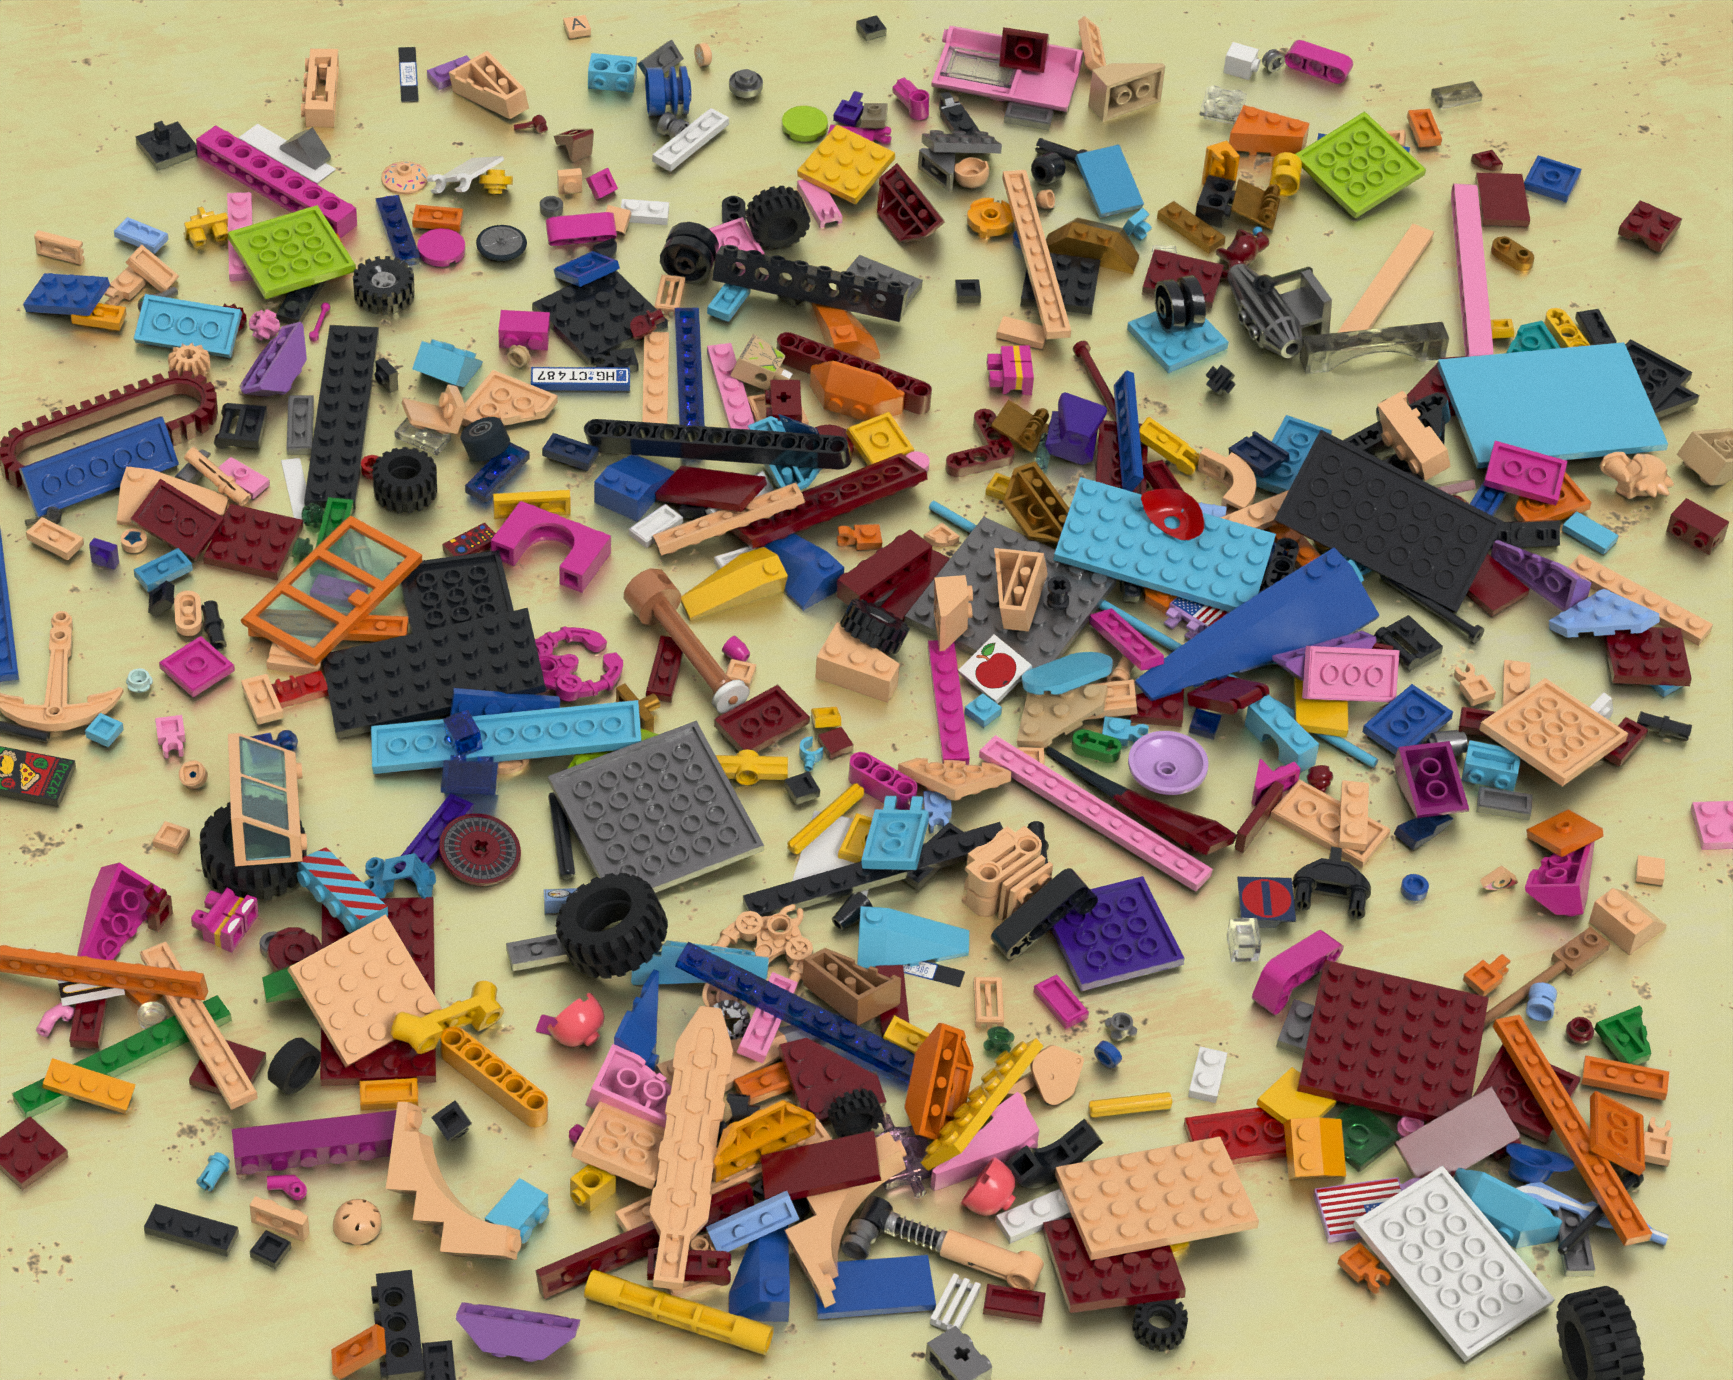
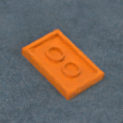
[1590,1091,1645,1176]

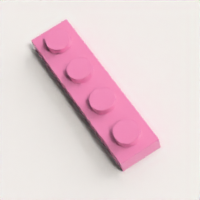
[737,972,798,1064]

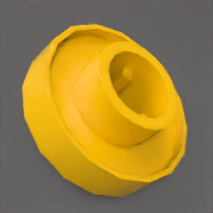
[478,169,513,194]

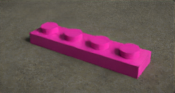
[1089,608,1164,671]

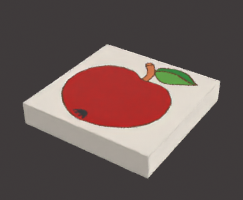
[958,634,1033,704]

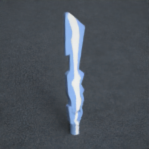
[1516,1182,1669,1246]

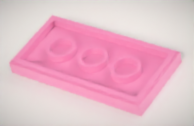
[1302,646,1399,702]

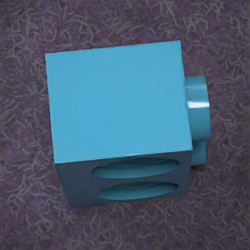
[588,53,637,93]

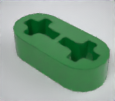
[1071,729,1122,763]

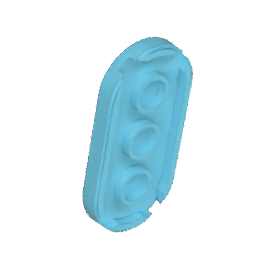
[1022,652,1113,695]

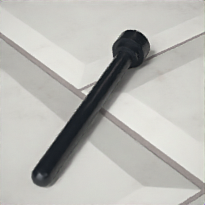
[1253,266,1313,295]

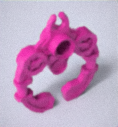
[535,626,623,701]

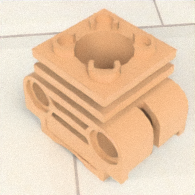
[962,826,1053,920]

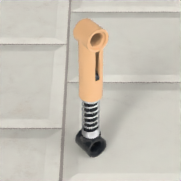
[857,1196,1044,1291]

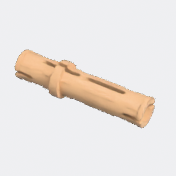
[184,447,251,506]

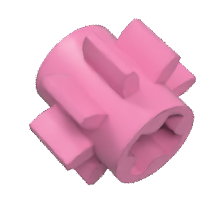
[249,309,280,341]

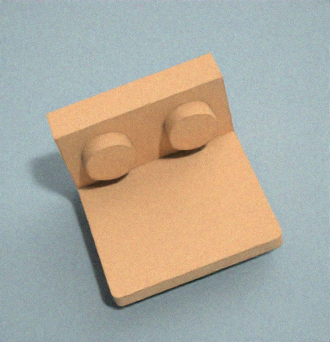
[401,384,467,434]

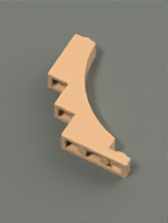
[386,1102,521,1260]
[785,1132,907,1308]

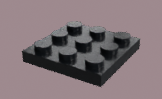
[1020,253,1100,315]

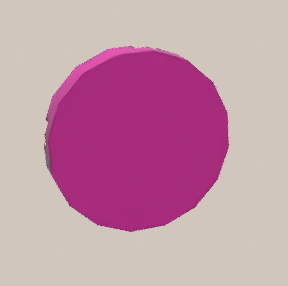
[417,228,465,267]

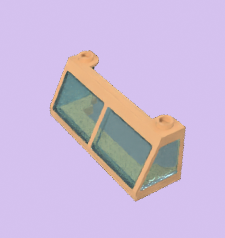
[228,733,307,866]

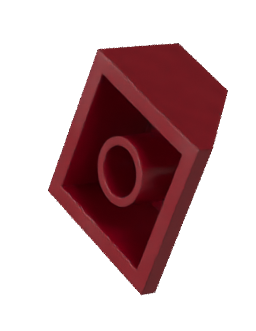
[999,27,1050,73]

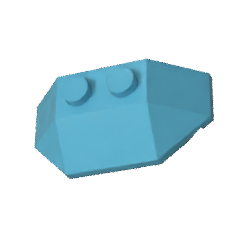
[748,416,822,490]
[1454,1168,1562,1248]

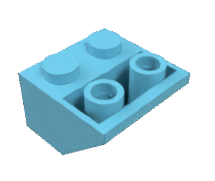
[412,339,483,387]

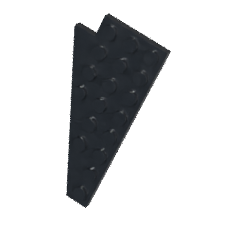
[1625,339,1700,419]

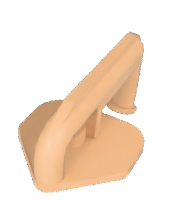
[1000,1045,1084,1105]

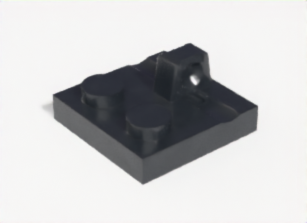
[135,121,197,171]

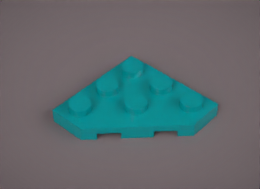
[1506,321,1560,353]

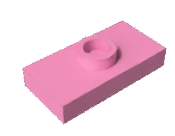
[218,457,270,499]

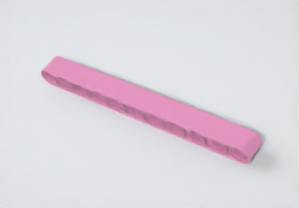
[1451,183,1493,357]

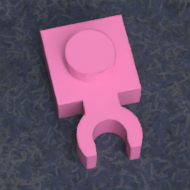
[155,715,186,759]

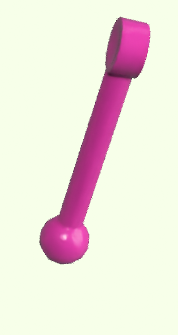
[309,303,330,341]

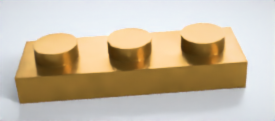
[1157,201,1226,254]

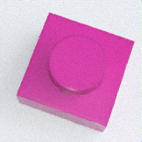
[585,168,618,200]

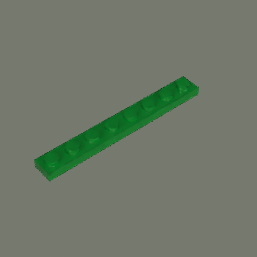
[12,995,232,1119]

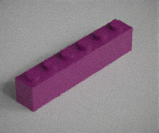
[232,1110,397,1175]

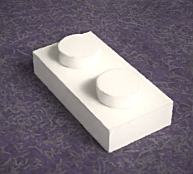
[621,199,669,225]
[1188,1046,1227,1103]

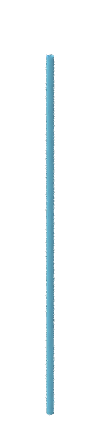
[929,501,1378,768]

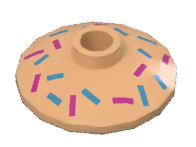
[381,161,428,194]

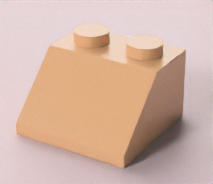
[933,575,973,651]
[1589,888,1667,955]

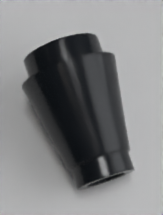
[832,892,873,931]

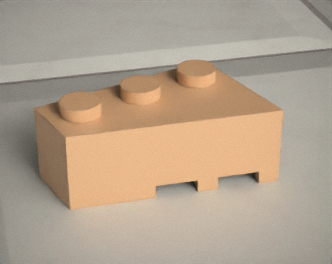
[449,51,529,119]
[1377,391,1451,481]
[994,548,1048,631]
[815,622,900,703]

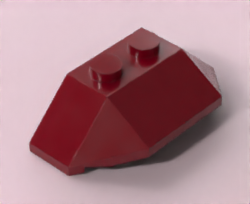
[877,163,945,243]

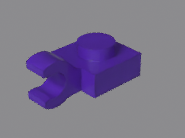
[833,91,864,127]

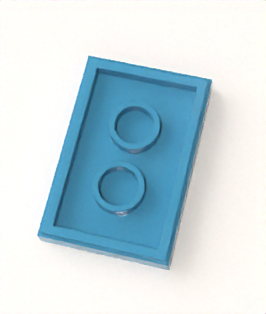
[1075,145,1144,218]

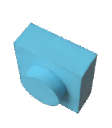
[964,693,1002,728]
[85,713,124,747]

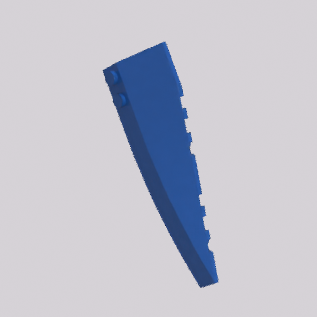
[1135,548,1379,701]

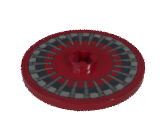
[439,813,521,886]

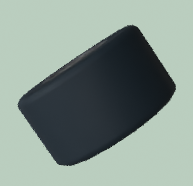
[460,417,510,461]

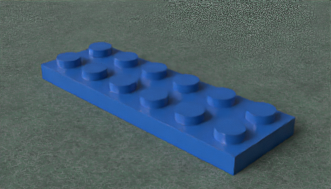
[19,416,179,517]

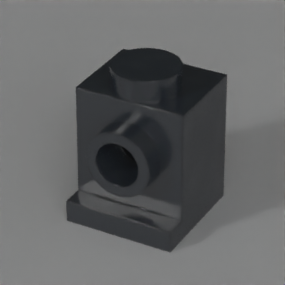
[431,1100,472,1141]

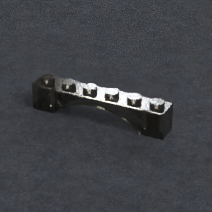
[1299,322,1449,374]

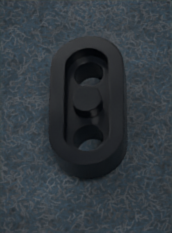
[722,196,746,224]

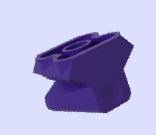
[1045,392,1107,465]

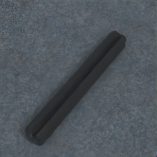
[548,792,575,880]

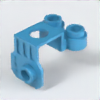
[364,853,436,899]

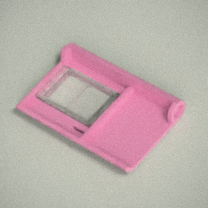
[931,25,1084,112]

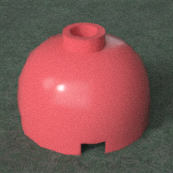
[547,993,605,1047]
[961,1157,1016,1216]

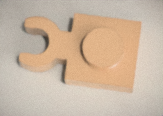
[1454,663,1496,706]
[1644,1117,1673,1167]

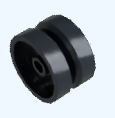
[660,222,719,284]
[1154,275,1206,333]

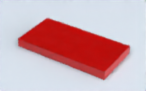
[1184,1107,1287,1165]

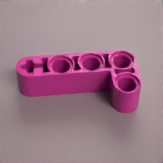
[1252,930,1344,1015]

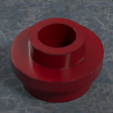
[1566,1017,1594,1044]

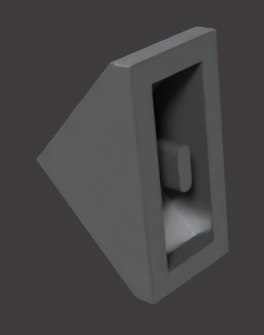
[280,127,331,170]
[918,148,955,192]

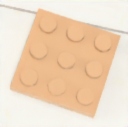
[571,1101,665,1190]

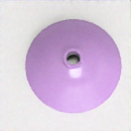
[1128,731,1208,795]

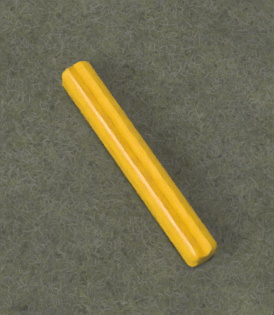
[787,783,864,855]

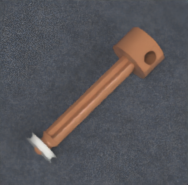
[623,568,750,714]

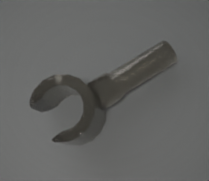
[25,507,62,526]

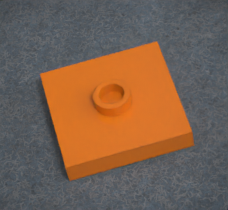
[1526,809,1604,857]

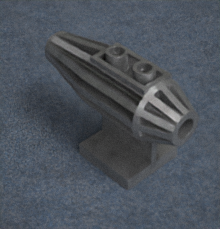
[1227,264,1332,358]

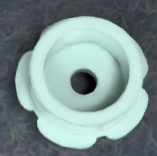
[126,668,153,693]

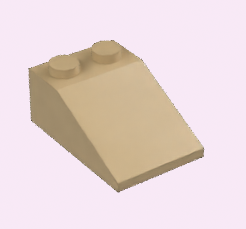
[1088,63,1165,121]
[1677,428,1733,486]

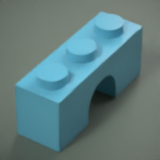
[1245,695,1319,773]

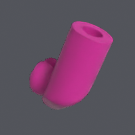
[267,1175,307,1200]

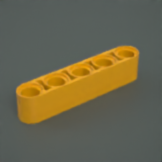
[440,1026,548,1128]

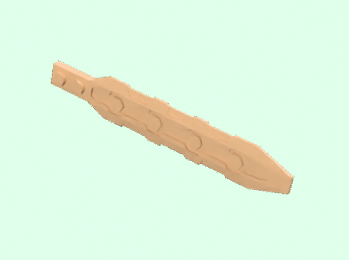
[649,1006,733,1291]

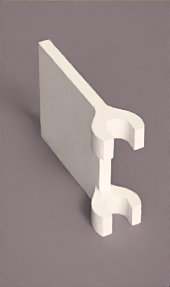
[426,156,504,194]

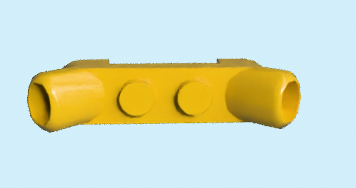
[390,981,504,1054]

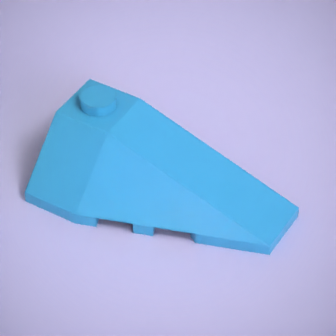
[857,906,969,969]

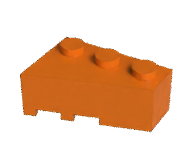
[1229,105,1310,157]

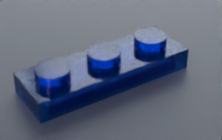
[465,442,530,503]

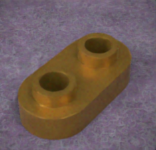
[1491,236,1535,271]

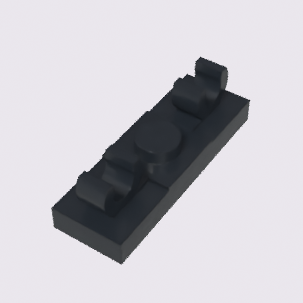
[1490,520,1560,548]

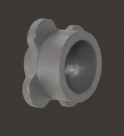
[1105,1012,1137,1041]

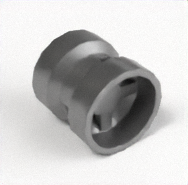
[657,112,689,139]
[841,1219,879,1260]

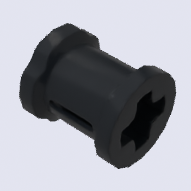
[1047,576,1071,610]

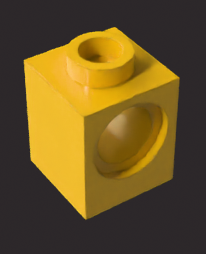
[570,1164,616,1212]

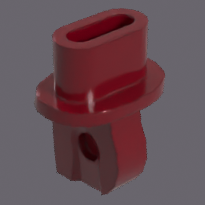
[630,309,665,340]

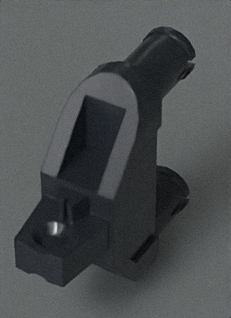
[1292,847,1371,919]

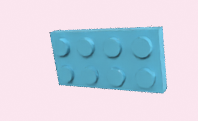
[134,294,242,358]

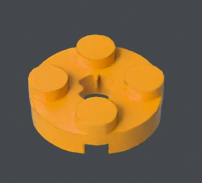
[967,197,1014,239]

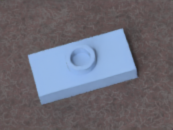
[114,217,168,254]

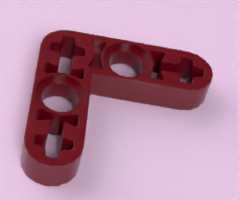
[945,409,1015,477]

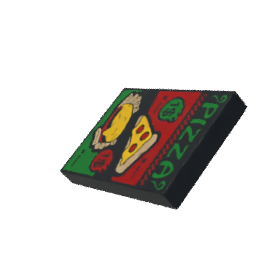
[0,746,76,806]

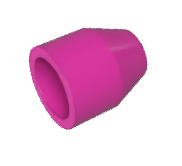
[722,636,750,662]

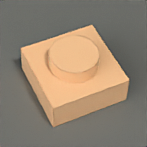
[557,168,582,194]

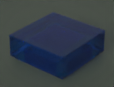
[1188,708,1222,740]

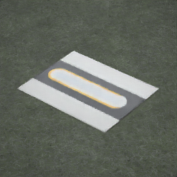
[58,980,125,1006]

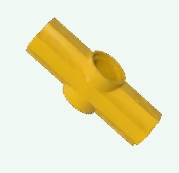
[716,750,788,786]

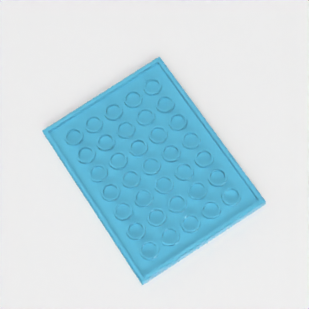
[1437,342,1668,469]

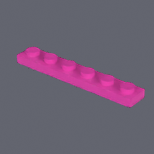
[927,640,970,765]

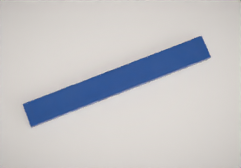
[0,529,19,682]

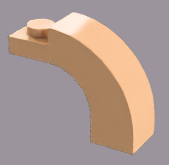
[1197,447,1256,515]

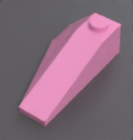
[585,1044,672,1128]
[930,1092,1039,1191]

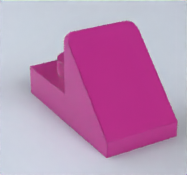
[1251,759,1301,806]

